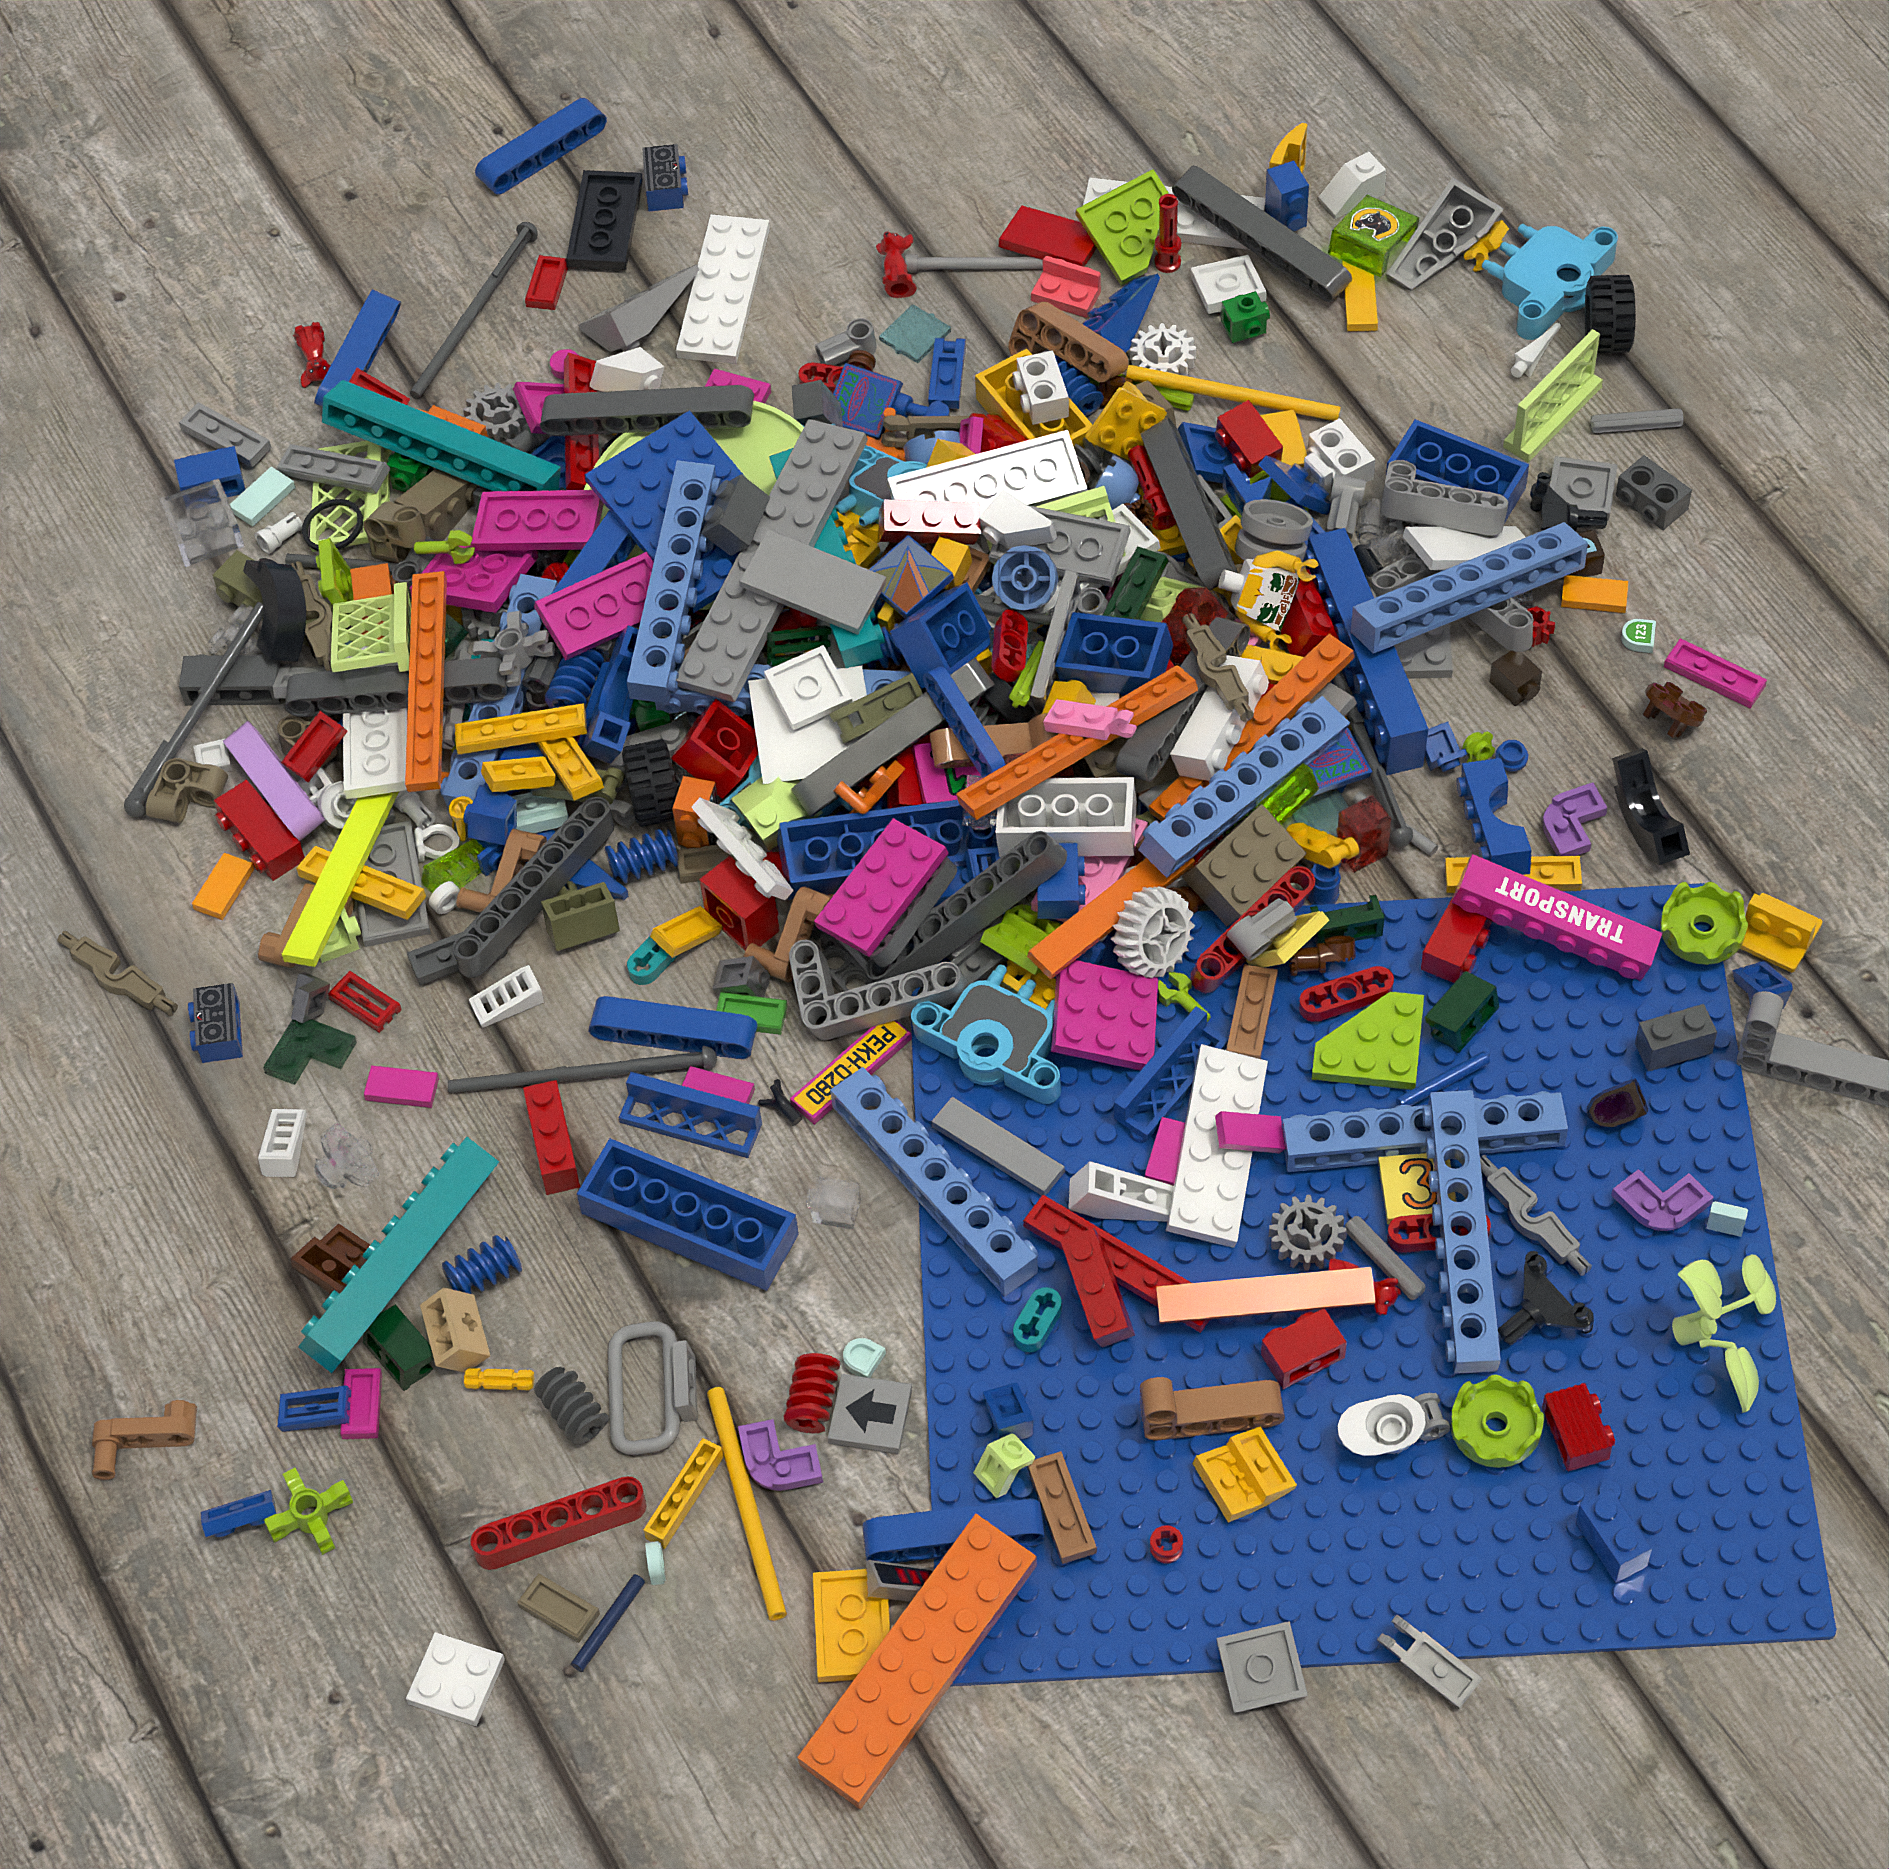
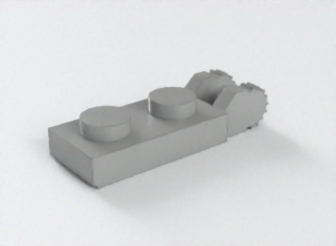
[1377,1615,1483,1709]

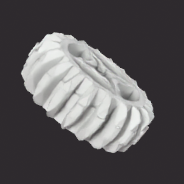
[1111,886,1195,978]

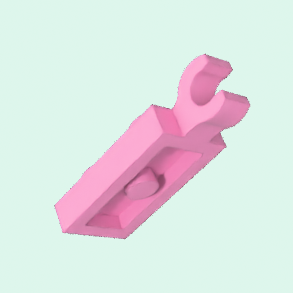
[1043,699,1137,740]

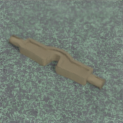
[290,561,333,671]
[1182,613,1254,722]
[57,931,178,1016]

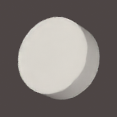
[429,881,460,914]

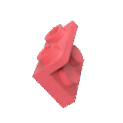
[1031,256,1101,318]

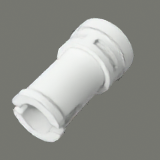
[255,512,303,554]
[393,790,436,830]

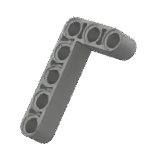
[1372,552,1533,652]
[789,939,969,1040]
[1736,991,1889,1107]

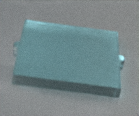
[879,304,951,363]
[1288,788,1363,840]

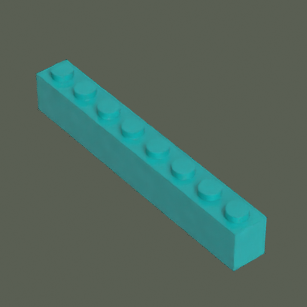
[322,380,561,492]
[769,448,885,668]
[298,1136,499,1373]

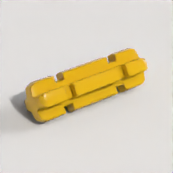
[464,1368,535,1390]

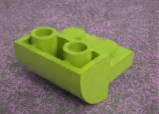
[980,904,1062,975]

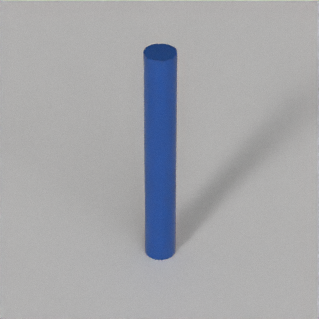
[1396,1051,1490,1106]

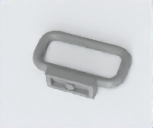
[608,1321,698,1455]

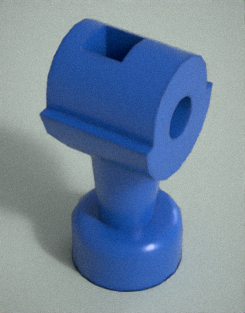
[893,393,950,418]

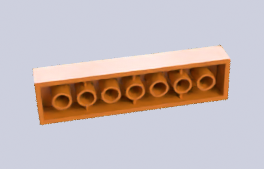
[797,1513,1037,1810]

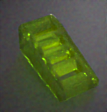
[421,839,485,893]

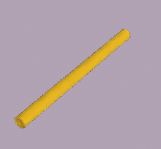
[1126,365,1341,421]
[707,1387,787,1621]

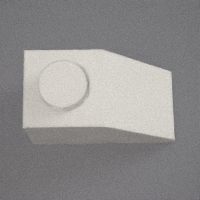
[1318,152,1386,219]
[590,347,665,392]
[979,489,1057,549]

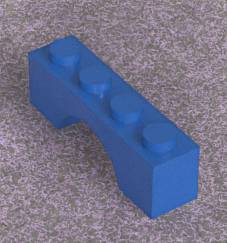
[581,625,639,764]
[464,742,549,845]
[1456,758,1532,875]

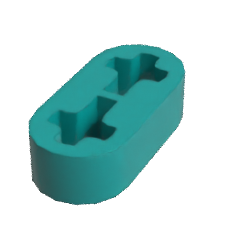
[627,936,678,985]
[1013,1287,1062,1352]

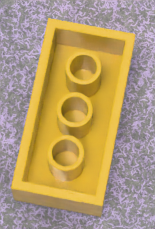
[975,348,1095,449]

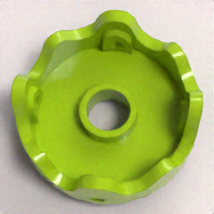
[1660,882,1748,965]
[1450,1375,1544,1468]

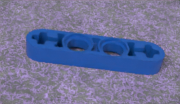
[923,666,1006,778]

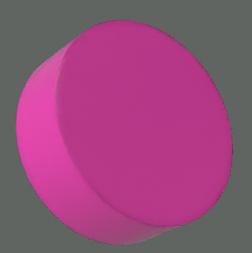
[550,349,578,379]

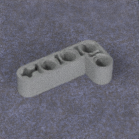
[1380,460,1508,536]

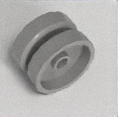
[1234,499,1313,562]

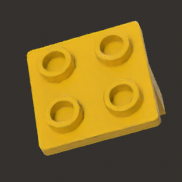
[1085,381,1167,462]
[1740,893,1823,973]

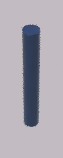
[571,1574,645,1672]

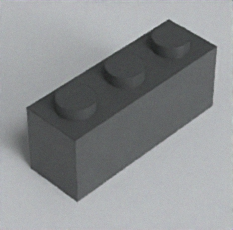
[179,654,281,706]

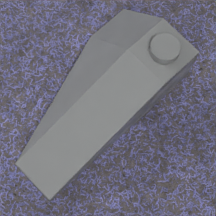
[1386,177,1504,291]
[578,264,699,352]

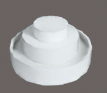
[318,781,357,829]

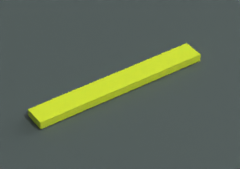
[282,791,399,967]

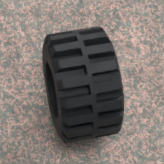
[1585,275,1636,353]
[622,739,678,827]

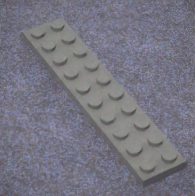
[676,419,868,702]

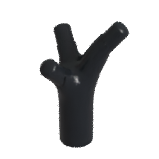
[758,1079,803,1126]

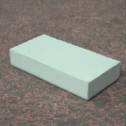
[228,467,295,527]

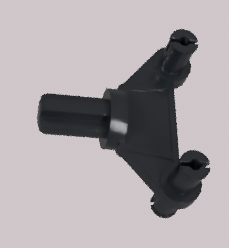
[1530,472,1607,532]
[1498,1251,1594,1345]

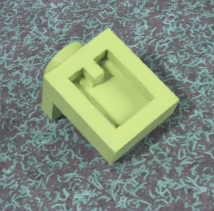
[320,907,361,963]
[973,1433,1035,1498]

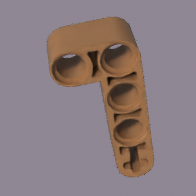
[1008,301,1129,382]
[929,713,1060,769]
[1139,1377,1285,1440]

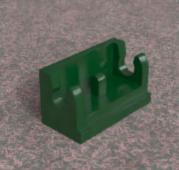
[1310,894,1384,945]
[1425,971,1499,1053]
[363,1304,434,1391]

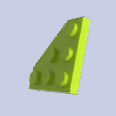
[1075,169,1169,286]
[1312,992,1424,1090]

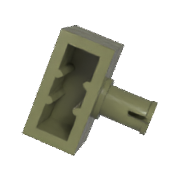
[541,881,620,951]

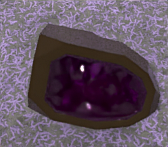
[1587,1078,1648,1127]

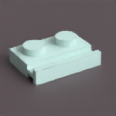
[512,792,568,833]

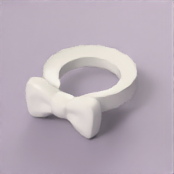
[414,824,459,862]

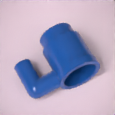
[1307,859,1342,905]

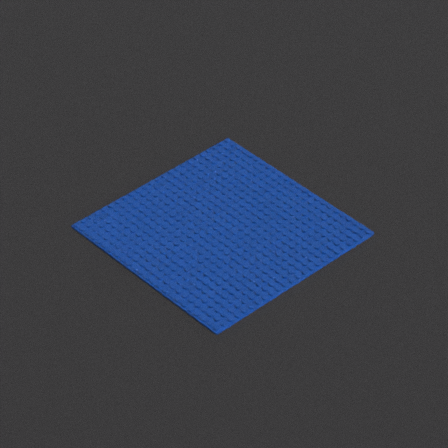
[911,883,1837,1687]

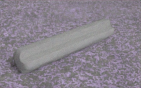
[1590,408,1684,433]
[1345,1216,1425,1300]

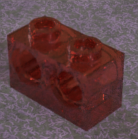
[1161,587,1228,663]
[1336,795,1391,873]

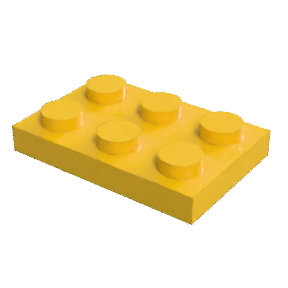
[813,1569,890,1683]

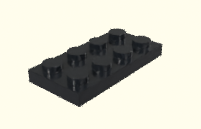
[566,170,643,270]

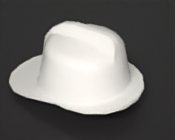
[1338,1394,1426,1456]

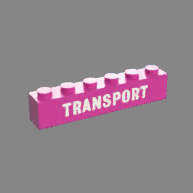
[1452,854,1662,981]

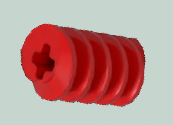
[784,1353,841,1434]

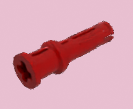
[1154,194,1182,273]
[1128,445,1176,531]

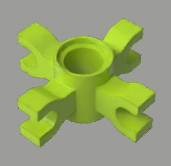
[264,1468,353,1555]

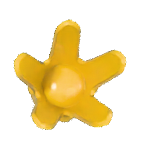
[449,796,473,842]

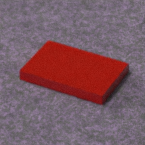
[998,205,1097,267]

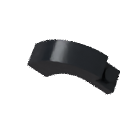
[243,558,306,662]
[1612,748,1690,865]

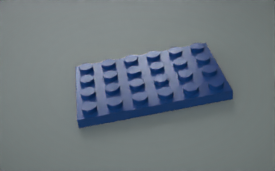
[584,410,745,613]

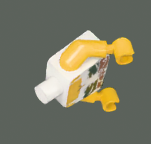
[1218,550,1318,653]

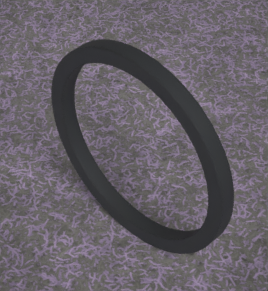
[302,499,363,551]

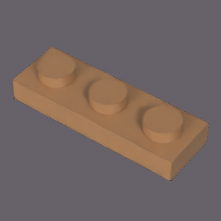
[1226,964,1278,1059]
[1027,1451,1097,1564]

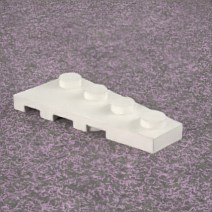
[691,797,794,900]

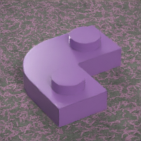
[1543,782,1607,856]
[1611,1169,1714,1231]
[738,1419,823,1491]

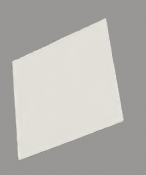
[748,666,872,784]

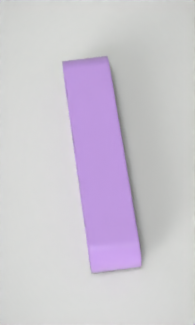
[223,721,325,841]

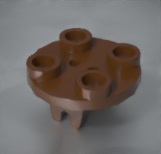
[1643,682,1707,738]

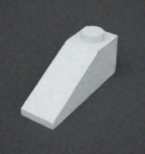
[1069,1161,1174,1221]

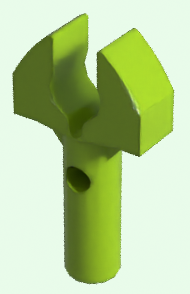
[414,530,475,564]
[1158,972,1211,1022]

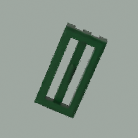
[767,625,831,667]

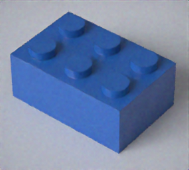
[890,582,994,689]
[1055,612,1174,696]

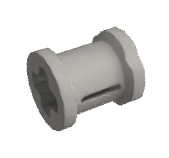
[1414,1393,1451,1441]

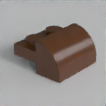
[291,1224,370,1294]

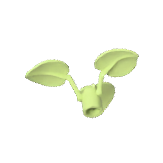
[1672,1254,1776,1413]

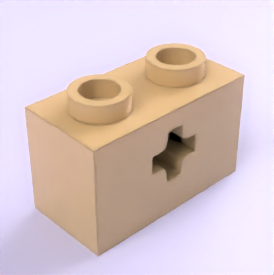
[420,1287,490,1373]

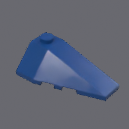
[1082,273,1160,353]

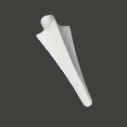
[1511,323,1561,378]

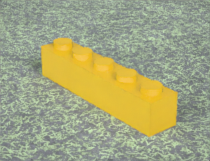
[643,1438,724,1549]

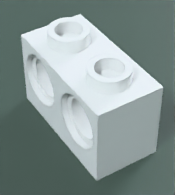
[1012,350,1069,425]
[1306,418,1375,486]

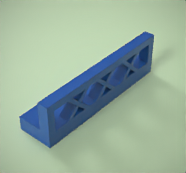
[1114,1006,1229,1140]
[619,1072,762,1158]

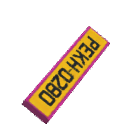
[790,1020,912,1125]

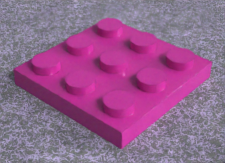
[409,536,538,613]
[1051,960,1158,1071]

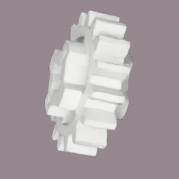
[1130,323,1196,376]

